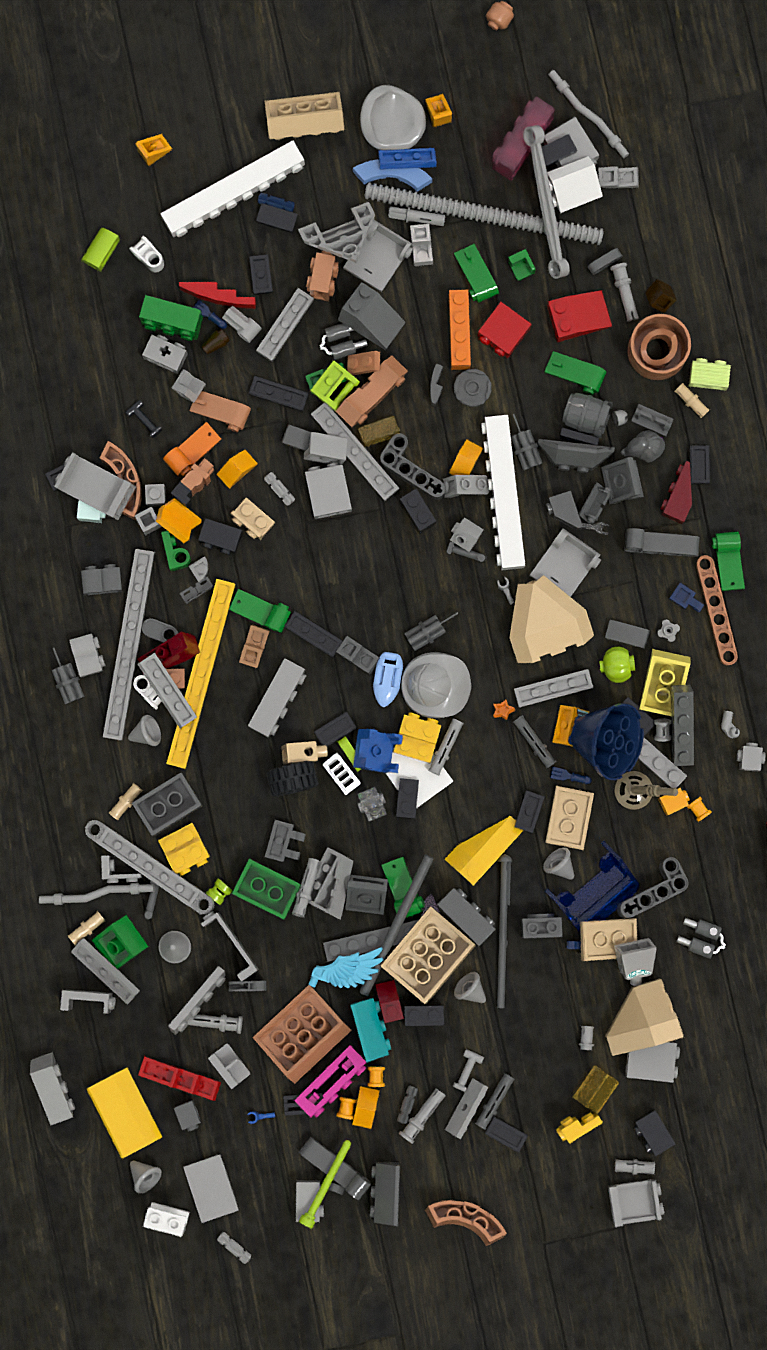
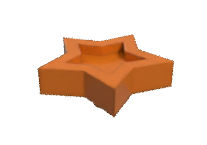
[493,700,515,720]

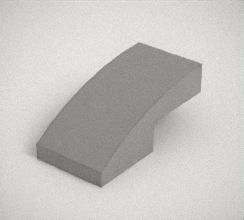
[599,167,639,188]
[410,224,433,266]

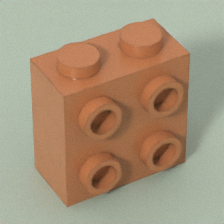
[306,251,339,301]

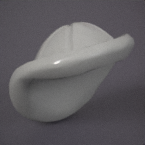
[360,85,426,150]
[401,652,471,718]

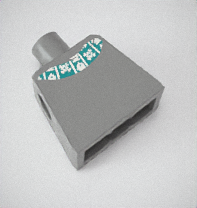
[614,938,656,986]

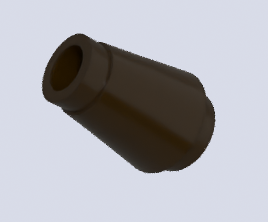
[201,328,231,354]

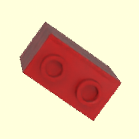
[478,302,531,358]

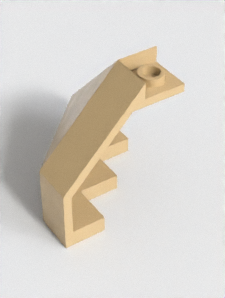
[509,575,594,663]
[605,978,683,1056]

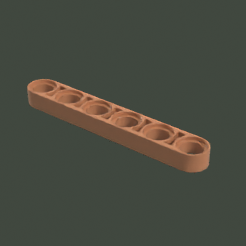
[696,555,738,666]

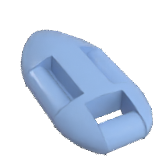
[373,652,403,707]

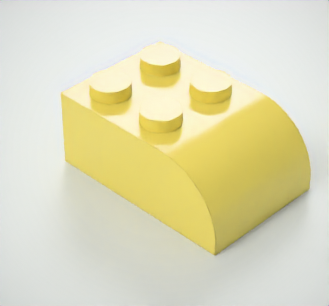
[640,649,690,716]

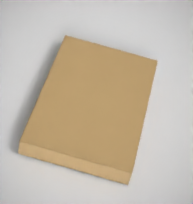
[545,786,594,850]
[580,918,637,961]

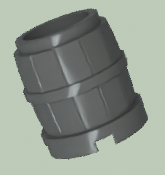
[562,393,613,438]

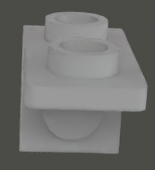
[443,475,489,498]
[101,856,142,883]

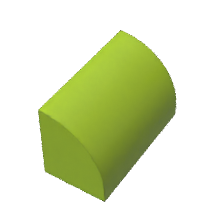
[81,228,120,272]

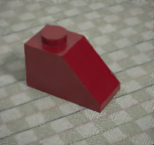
[376,980,404,1023]

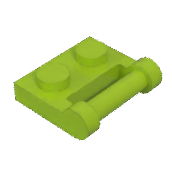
[310,361,360,412]

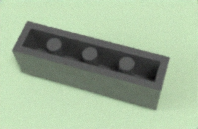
[671,685,694,766]

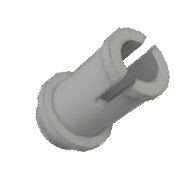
[579,1026,594,1050]

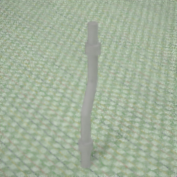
[549,70,629,158]
[39,883,155,905]

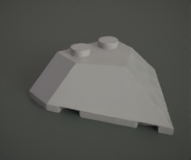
[298,202,375,263]

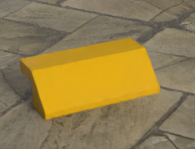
[87,1068,162,1158]

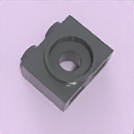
[521,914,562,938]

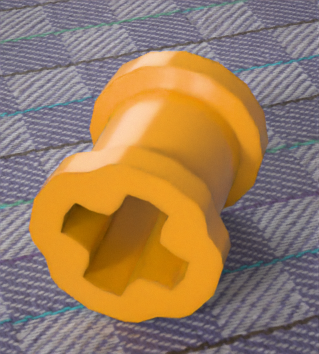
[687,796,712,822]
[368,1066,385,1087]
[336,1097,357,1119]

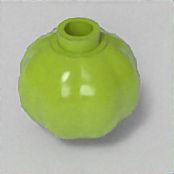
[599,647,635,683]

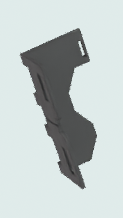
[180,577,214,605]

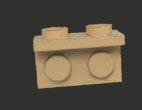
[231,498,275,540]

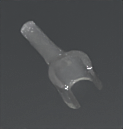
[582,522,609,535]

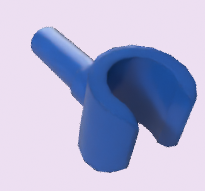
[247,1111,275,1124]

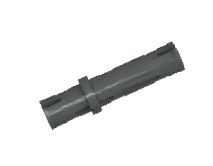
[513,715,556,769]
[475,1073,515,1130]

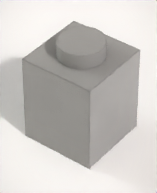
[145,484,167,507]
[135,507,162,535]

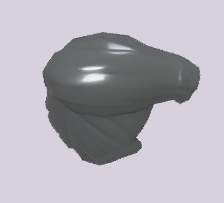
[621,430,665,463]

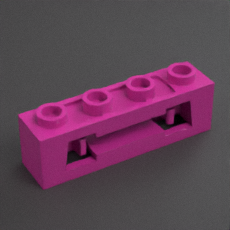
[294,1046,367,1118]

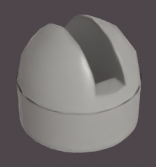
[612,410,628,426]

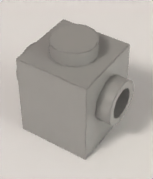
[450,518,484,552]
[737,743,765,772]

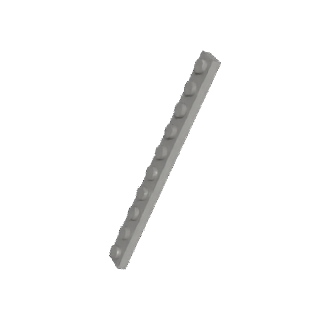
[103,549,155,741]

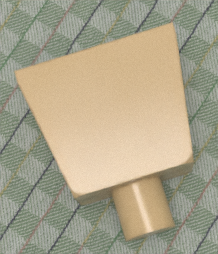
[281,741,328,766]

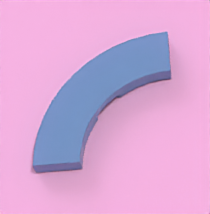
[353,159,432,191]

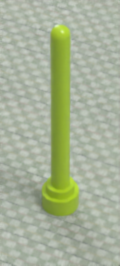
[298,1140,351,1229]

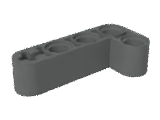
[380,433,445,500]
[624,528,700,557]
[617,857,689,918]
[299,1136,371,1200]

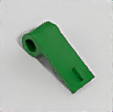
[454,244,499,303]
[545,351,607,395]
[712,531,745,591]
[229,589,291,633]
[382,857,425,918]

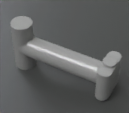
[453,1049,484,1092]

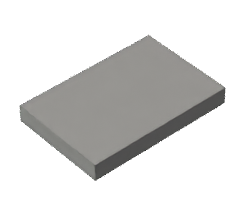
[183,1154,239,1223]

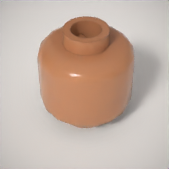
[486,1,514,30]

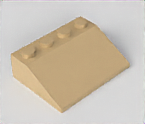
[381,907,476,1004]

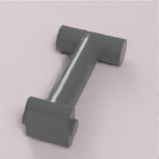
[447,542,487,562]
[144,881,160,920]

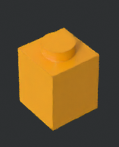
[658,788,690,816]

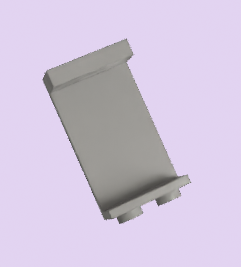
[54,453,136,520]
[201,912,259,981]

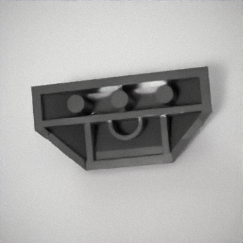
[537,439,615,473]

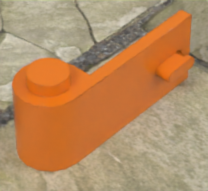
[163,422,222,477]

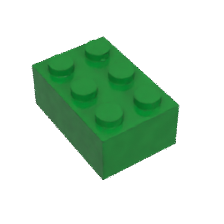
[139,295,203,341]
[232,859,301,920]

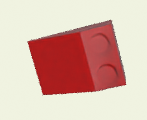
[547,290,612,342]

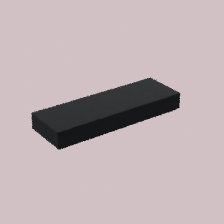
[249,376,309,412]
[285,611,343,658]

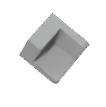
[172,370,206,403]

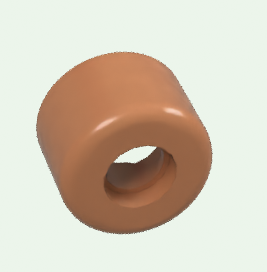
[628,314,691,380]

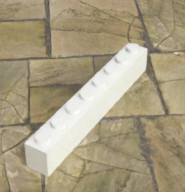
[161,141,305,237]
[481,415,525,570]

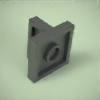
[601,457,644,504]
[345,875,388,915]

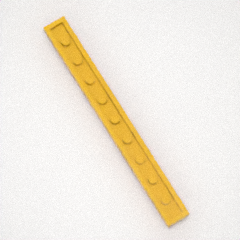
[167,579,235,769]

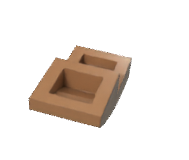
[239,624,270,668]

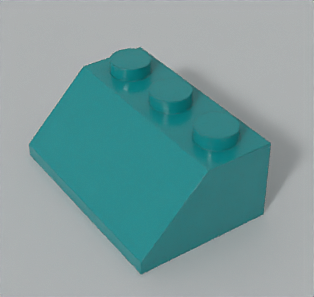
[351,998,391,1062]

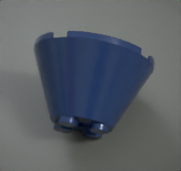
[568,703,644,780]

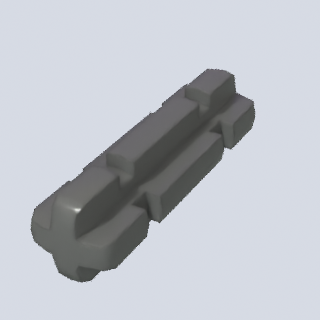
[397,1086,418,1124]

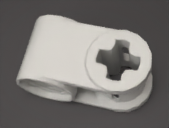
[129,236,164,272]
[133,675,162,710]

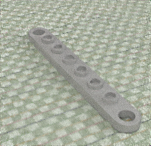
[85,820,214,914]

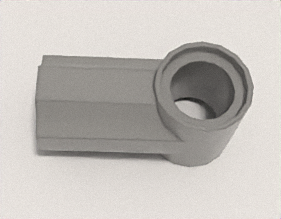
[222,306,262,343]

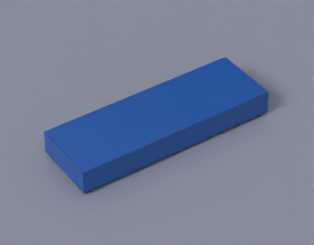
[378,148,437,169]

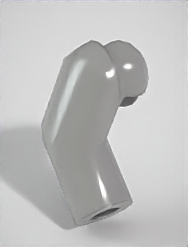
[721,711,740,738]

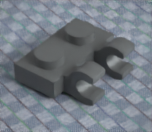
[265,820,306,862]

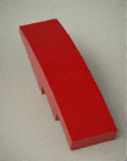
[179,282,256,309]
[138,1057,221,1101]

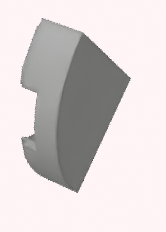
[189,556,208,583]

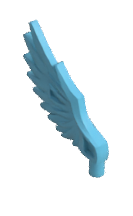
[308,947,383,988]

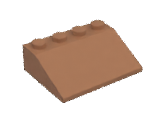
[253,985,351,1084]

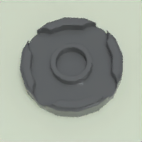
[454,369,492,407]

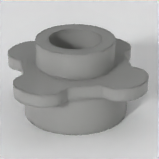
[658,620,680,642]

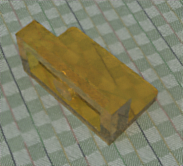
[358,416,400,447]
[573,1066,619,1114]

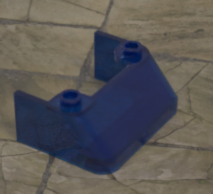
[545,841,639,933]

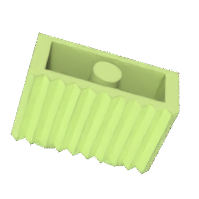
[689,358,731,391]

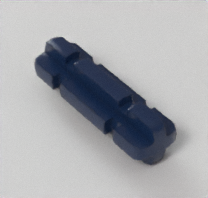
[258,193,295,212]

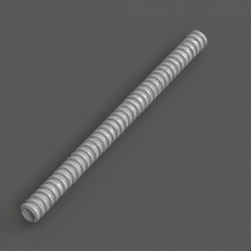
[365,182,604,245]

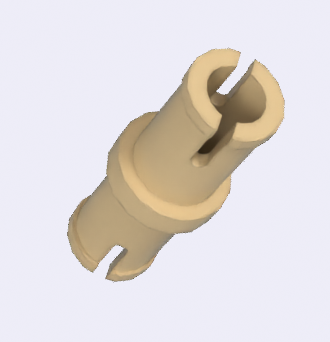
[674,383,710,418]
[109,783,143,820]
[68,911,105,945]

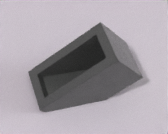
[546,491,583,531]

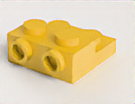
[393,712,441,763]
[158,823,210,876]
[556,1112,603,1143]

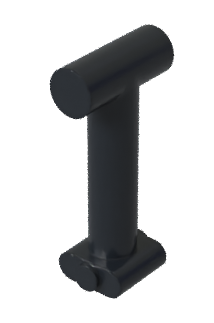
[125,400,162,438]

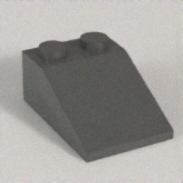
[338,282,405,350]

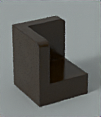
[645,279,676,313]

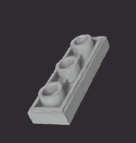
[445,1078,488,1139]

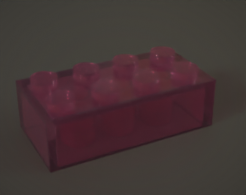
[492,97,555,181]

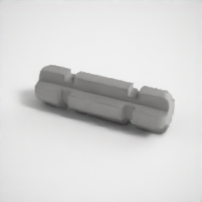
[264,472,295,506]
[217,1232,251,1264]

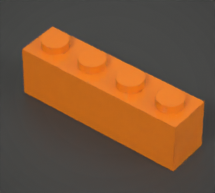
[449,290,471,370]

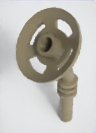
[614,771,678,810]

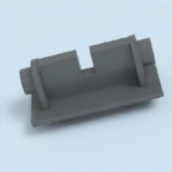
[631,404,673,436]
[579,482,612,524]

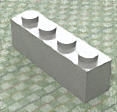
[248,659,307,738]

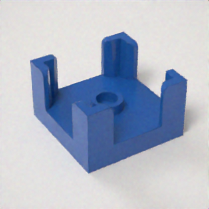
[353,729,403,773]

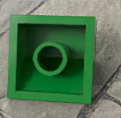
[92,915,148,969]

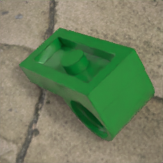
[161,531,191,572]

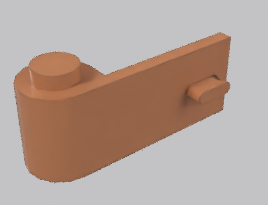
[190,391,251,432]

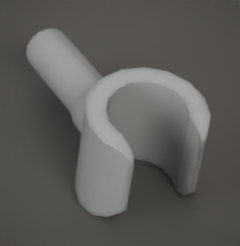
[498,577,514,605]

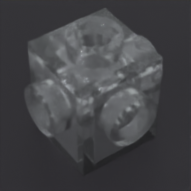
[357,787,386,822]

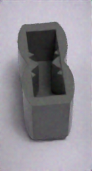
[81,564,122,595]

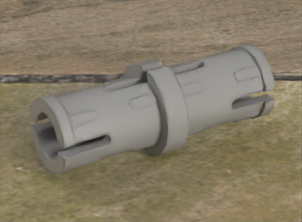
[615,1159,655,1175]

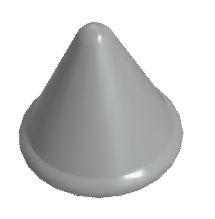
[128,715,161,746]
[543,848,574,879]
[159,931,191,963]
[454,972,486,1003]
[130,1161,161,1194]

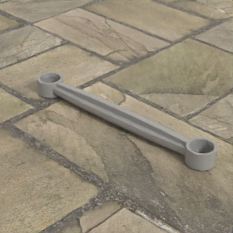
[523,125,569,279]

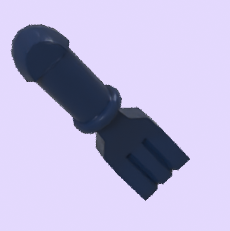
[192,300,227,329]
[550,767,592,784]

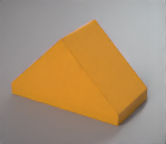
[425,94,452,127]
[136,134,172,166]
[449,440,483,476]
[217,450,258,489]
[352,1086,379,1129]

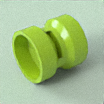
[206,878,233,905]

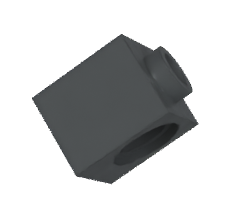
[174,1100,202,1132]

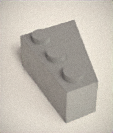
[308,848,353,920]
[30,1052,75,1125]

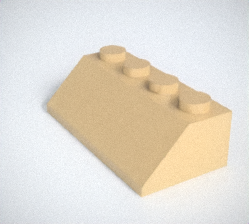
[265,92,344,140]

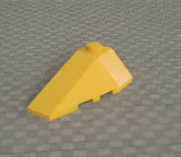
[444,816,523,885]

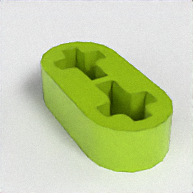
[337,737,361,772]

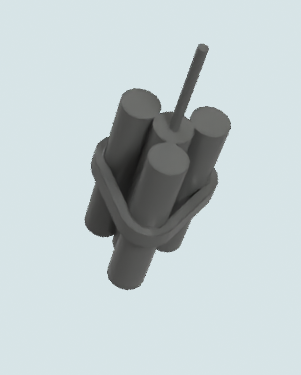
[511,414,542,471]
[404,612,458,651]
[52,648,85,704]

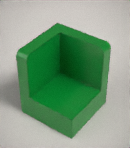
[508,249,536,281]

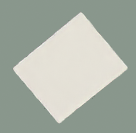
[386,747,453,808]

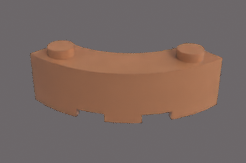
[336,356,408,427]
[100,441,142,520]
[425,1200,507,1246]

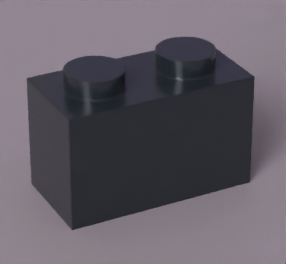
[400,489,436,534]
[198,518,243,555]
[404,1005,444,1026]
[633,1109,675,1156]

